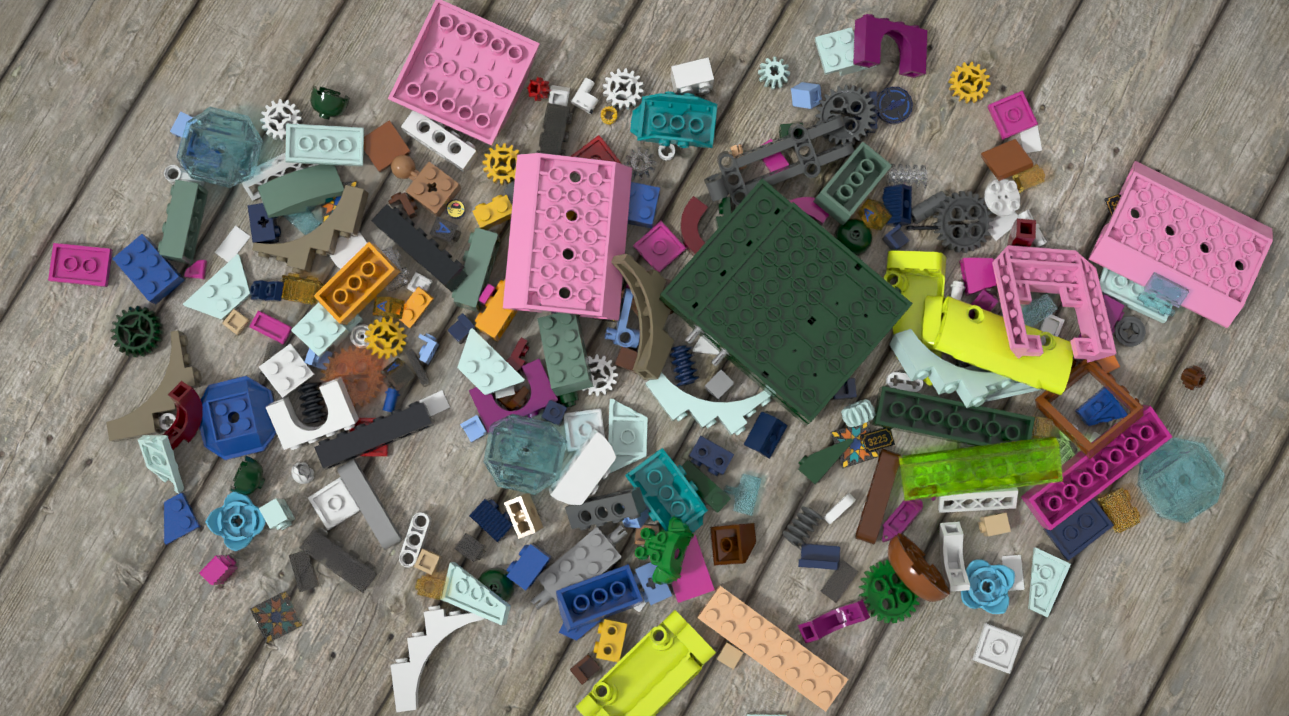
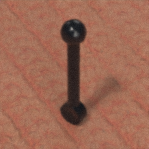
[906,226,938,231]

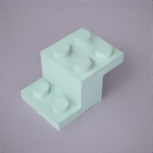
[815,27,877,76]
[291,302,364,357]

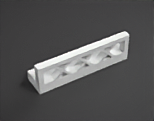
[239,152,319,201]
[937,478,1018,513]

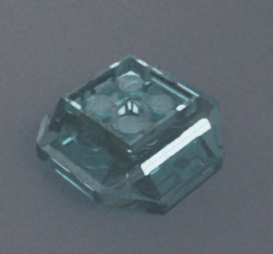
[176,107,263,188]
[483,414,567,495]
[1137,438,1225,523]

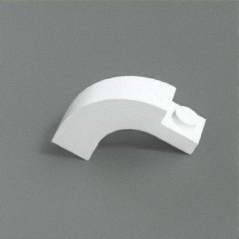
[939,522,970,592]

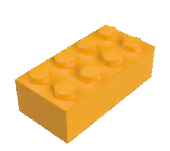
[314,242,401,325]

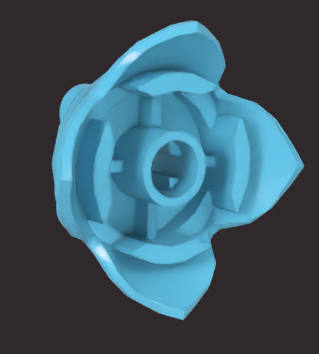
[205,492,266,551]
[961,560,1015,614]

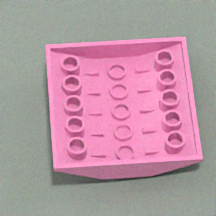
[388,0,540,146]

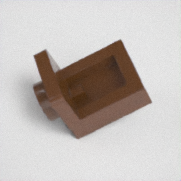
[388,192,418,219]
[497,386,529,411]

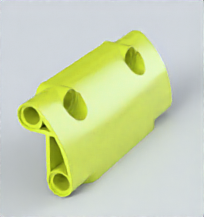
[933,296,1073,395]
[576,610,716,716]

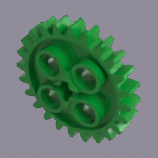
[859,560,920,624]

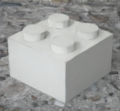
[671,58,714,95]
[259,344,315,398]

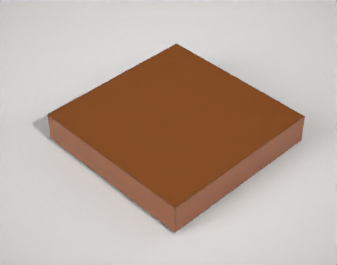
[363,120,411,173]
[981,139,1033,181]

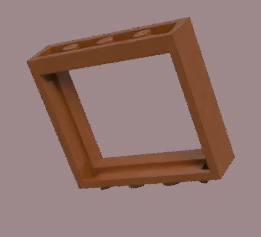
[1035,359,1144,459]

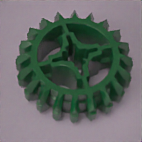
[110,306,164,358]

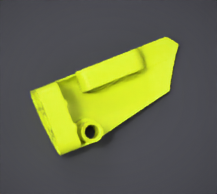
[883,251,947,386]

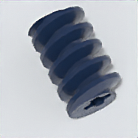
[670,345,700,387]

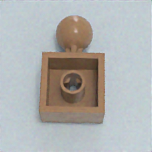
[391,155,461,218]

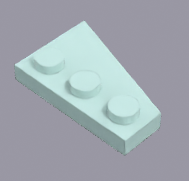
[1028,547,1071,617]

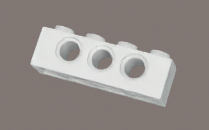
[401,110,478,173]

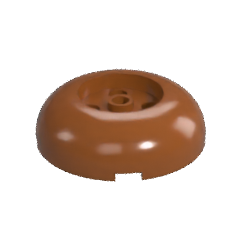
[888,533,950,602]

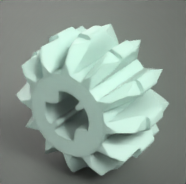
[758,57,790,90]
[841,399,876,427]

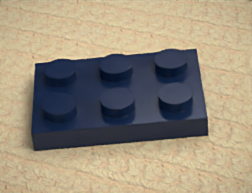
[1043,498,1114,561]

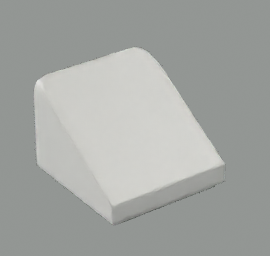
[548,85,570,110]

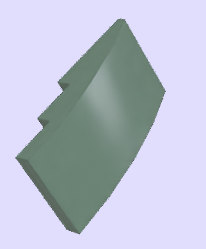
[258,164,344,218]

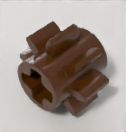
[1181,365,1206,390]

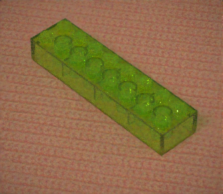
[898,436,1063,501]

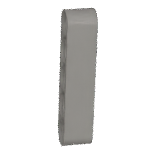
[337,459,402,550]

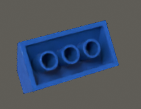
[556,564,643,632]

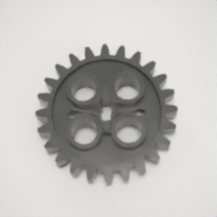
[815,84,877,146]
[933,191,994,253]

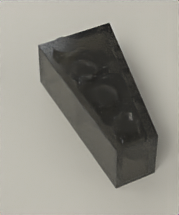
[536,103,573,156]
[299,523,377,593]

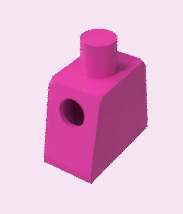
[959,258,997,296]

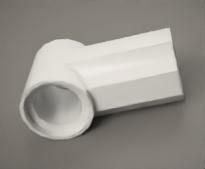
[164,165,205,187]

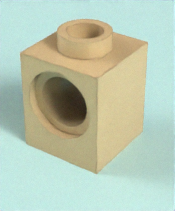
[978,513,1011,537]
[414,549,442,575]

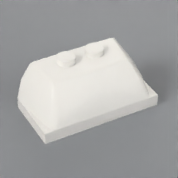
[548,428,616,505]

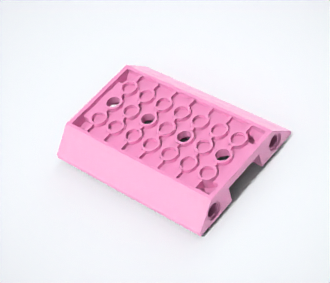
[503,153,632,321]
[1089,161,1273,328]

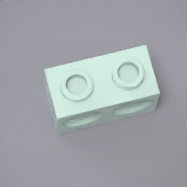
[259,498,295,530]

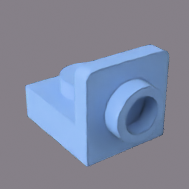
[418,333,439,365]
[304,348,333,370]

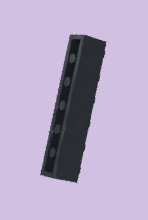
[371,204,468,292]
[314,401,434,470]

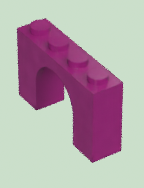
[853,14,928,78]
[469,359,559,435]

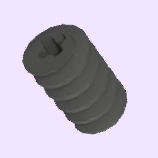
[782,506,824,550]

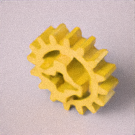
[948,62,991,104]
[482,143,520,185]
[364,317,407,360]

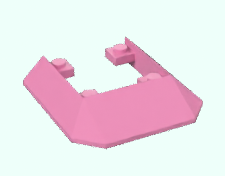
[992,245,1116,363]

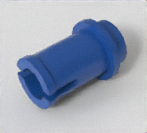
[382,388,400,412]

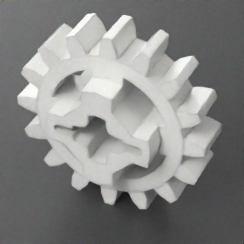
[603,68,643,110]
[260,99,303,141]
[582,354,618,397]

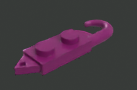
[882,483,937,543]

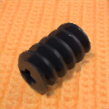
[298,382,327,424]

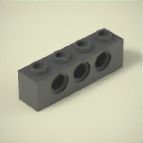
[565,487,647,530]

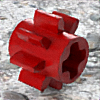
[527,77,551,101]

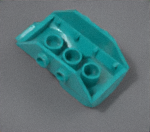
[630,91,718,148]
[625,448,708,533]

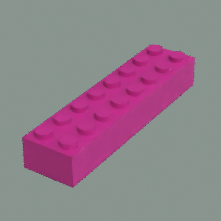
[1021,405,1172,530]

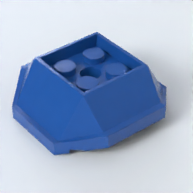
[200,376,277,460]

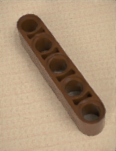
[855,448,901,545]

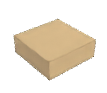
[222,309,250,336]
[717,642,743,670]

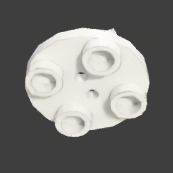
[985,179,1020,216]

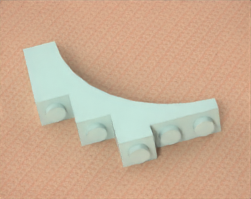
[889,329,1014,408]
[645,372,772,435]

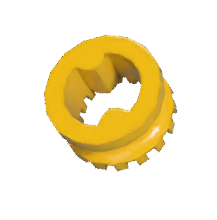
[601,106,618,125]

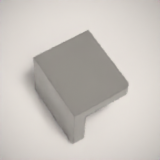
[704,370,734,401]

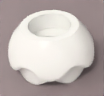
[350,324,374,348]
[291,462,314,484]

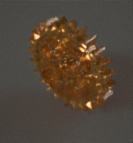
[320,346,384,408]

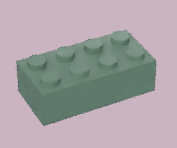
[813,141,892,226]
[158,180,208,265]
[452,228,501,312]
[537,313,594,396]

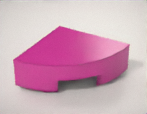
[184,260,207,280]

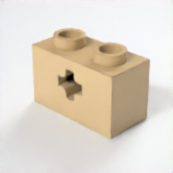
[504,492,544,539]

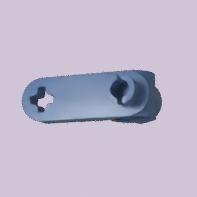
[605,288,640,349]

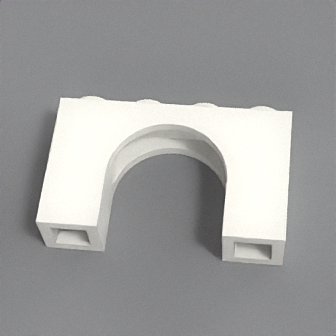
[266,377,359,450]

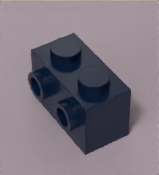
[689,436,734,476]

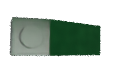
[798,438,854,485]
[682,460,731,513]

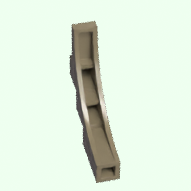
[252,185,369,274]
[611,254,675,380]
[106,330,202,442]

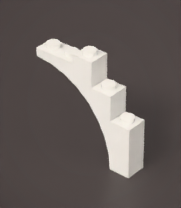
[391,605,485,712]

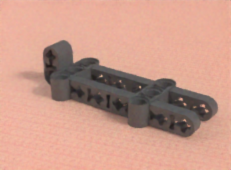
[704,115,854,206]

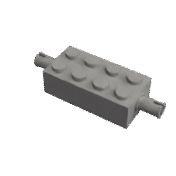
[531,524,628,610]

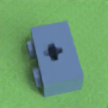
[633,562,672,605]

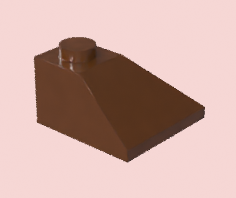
[710,523,756,566]

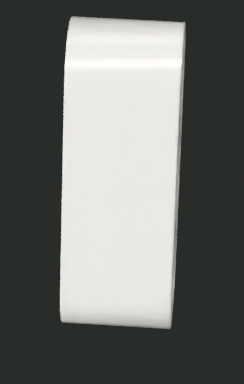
[399,512,432,567]

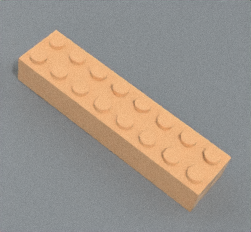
[697,585,849,712]

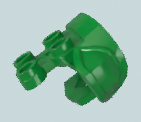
[635,517,694,585]

